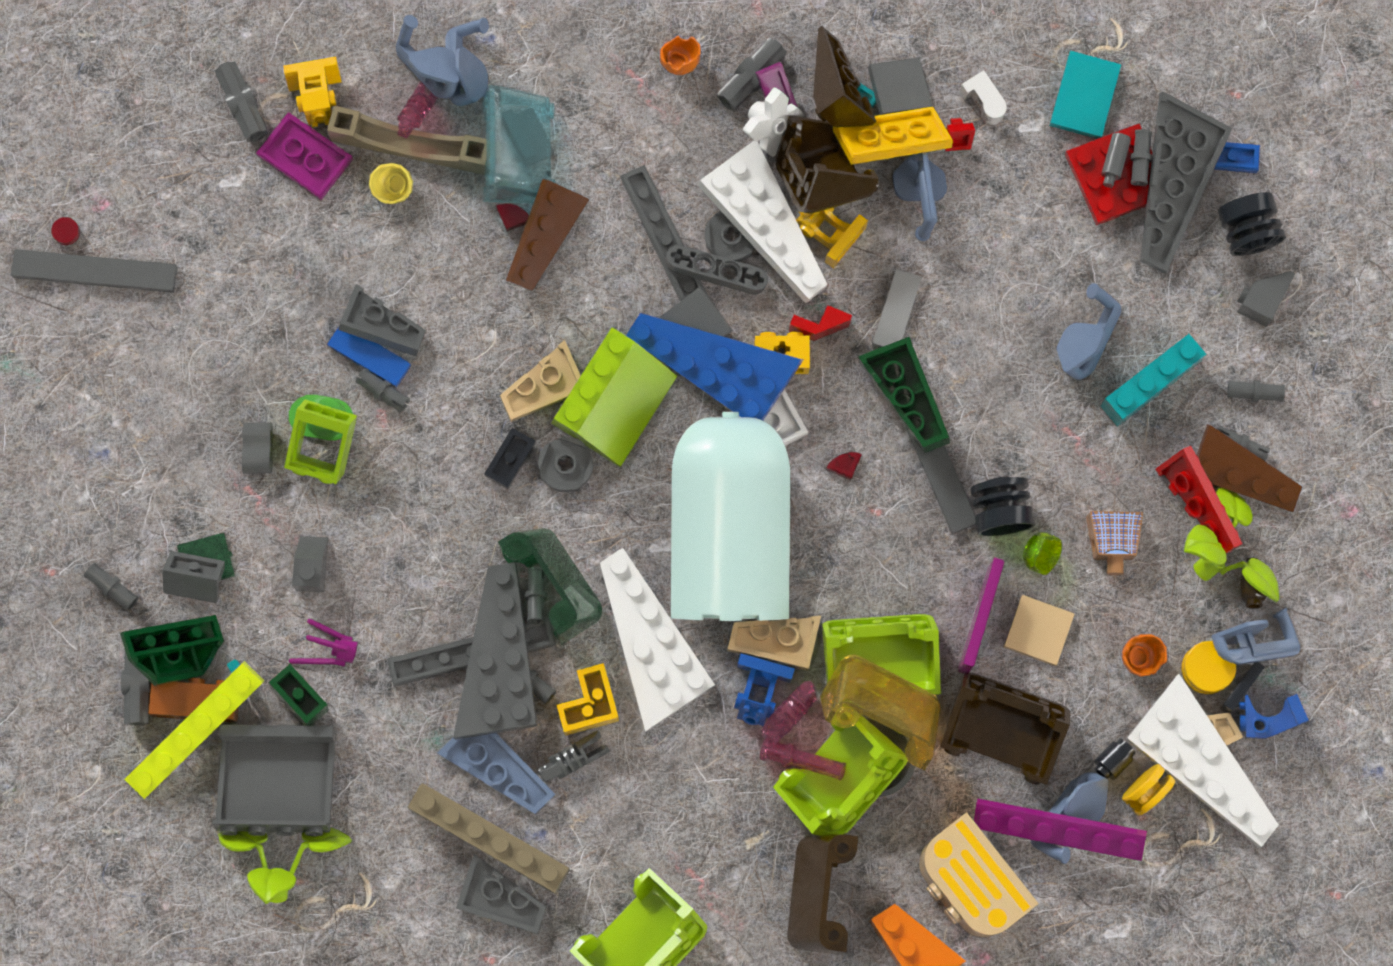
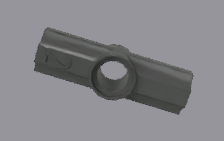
[717,38,787,111]
[214,61,268,142]
[121,648,152,726]

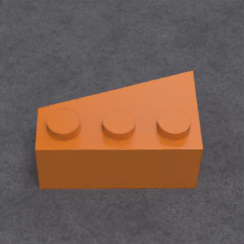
[869,904,966,966]

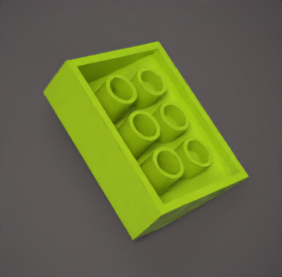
[551,327,677,467]

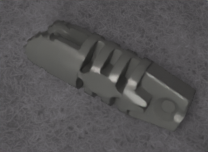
[538,730,610,782]

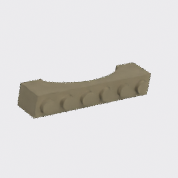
[327,106,493,175]
[407,783,570,895]

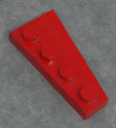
[1155,446,1242,554]

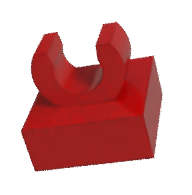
[945,118,976,152]

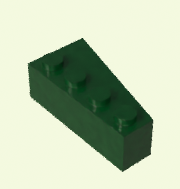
[858,337,950,453]

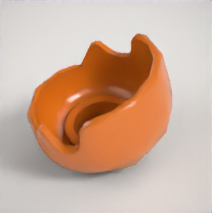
[660,36,701,75]
[1121,634,1167,677]

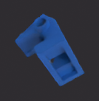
[734,653,795,726]
[1239,694,1309,739]

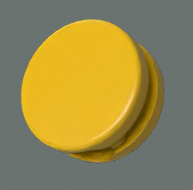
[1181,641,1236,695]
[1122,764,1175,816]

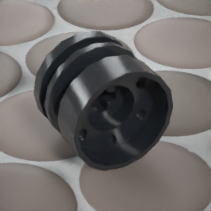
[1218,192,1286,256]
[970,477,1035,537]

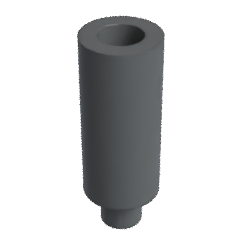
[1101,133,1131,188]

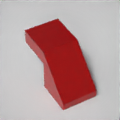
[789,305,852,341]

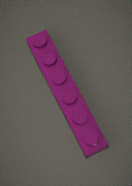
[974,798,1147,861]

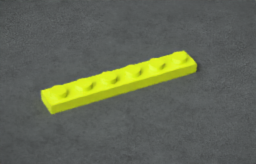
[124,661,264,799]

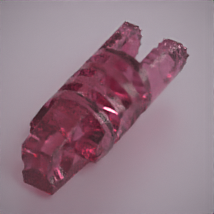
[397,82,438,139]
[761,680,817,744]

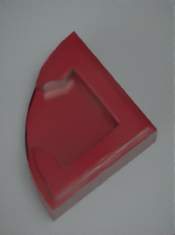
[496,203,529,232]
[826,452,862,480]

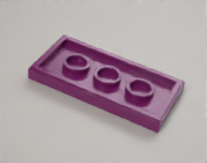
[957,557,1005,674]

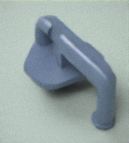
[396,15,459,99]
[445,18,489,106]
[892,152,947,241]
[1057,283,1121,380]
[1211,608,1300,665]
[1030,772,1109,864]

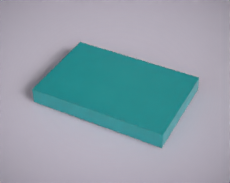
[1049,50,1121,139]

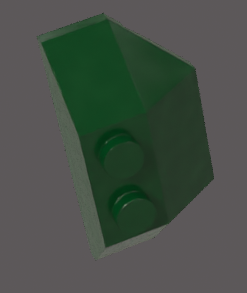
[120,615,224,686]

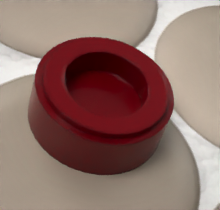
[51,217,80,246]

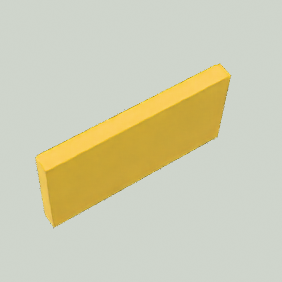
[833,107,953,165]

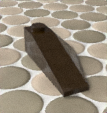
[813,26,876,127]

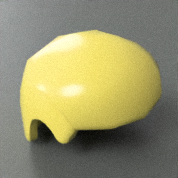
[369,163,413,204]

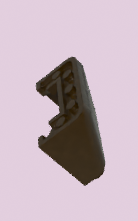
[775,116,879,214]
[940,672,1070,785]
[787,834,858,955]

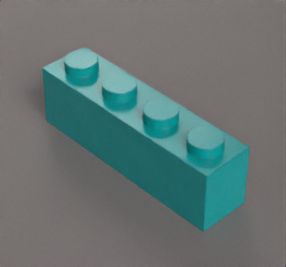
[1100,334,1206,427]

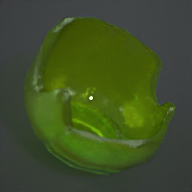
[1023,532,1062,575]

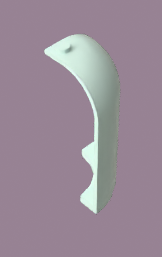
[671,412,790,621]

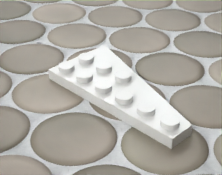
[698,141,827,303]
[600,548,715,732]
[1126,674,1278,848]

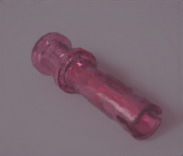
[760,736,846,781]

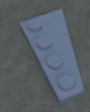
[437,733,556,814]

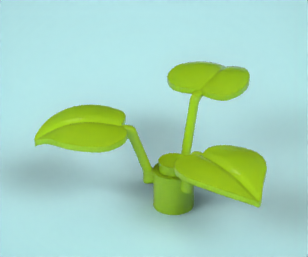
[1184,488,1279,602]
[218,827,352,904]

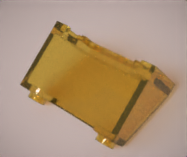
[820,654,941,771]

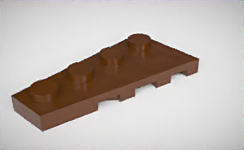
[506,179,589,291]
[1196,424,1302,512]

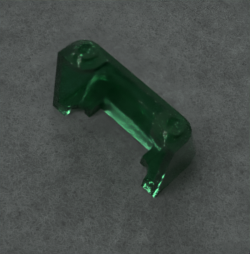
[498,528,602,645]

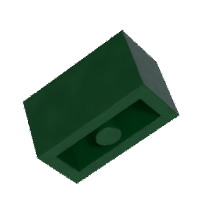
[268,664,329,726]

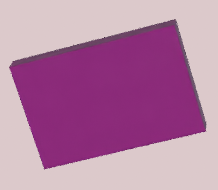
[256,112,353,200]

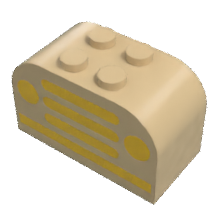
[919,812,1039,937]

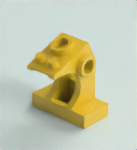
[283,56,342,127]
[796,207,868,269]

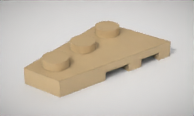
[500,340,581,422]
[727,616,821,671]

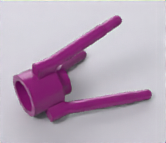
[289,619,358,667]

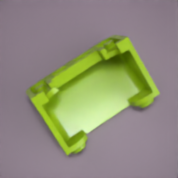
[822,614,941,704]
[773,704,908,836]
[569,868,708,966]

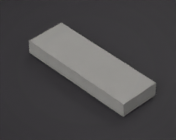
[872,269,922,348]

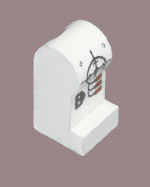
[959,70,1007,125]

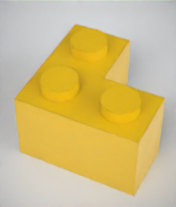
[557,663,619,736]

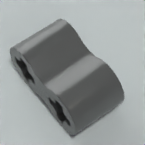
[242,422,273,474]

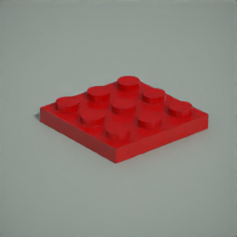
[1065,123,1153,226]

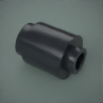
[1094,738,1136,780]

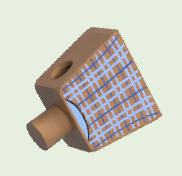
[1086,511,1143,575]

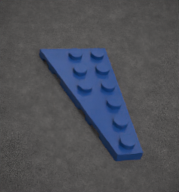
[626,313,804,421]

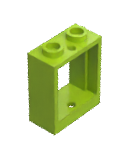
[284,399,357,484]

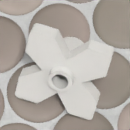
[743,88,805,157]

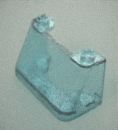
[482,85,556,204]

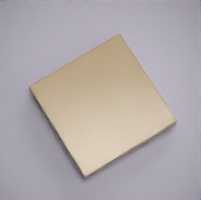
[1003,595,1074,667]

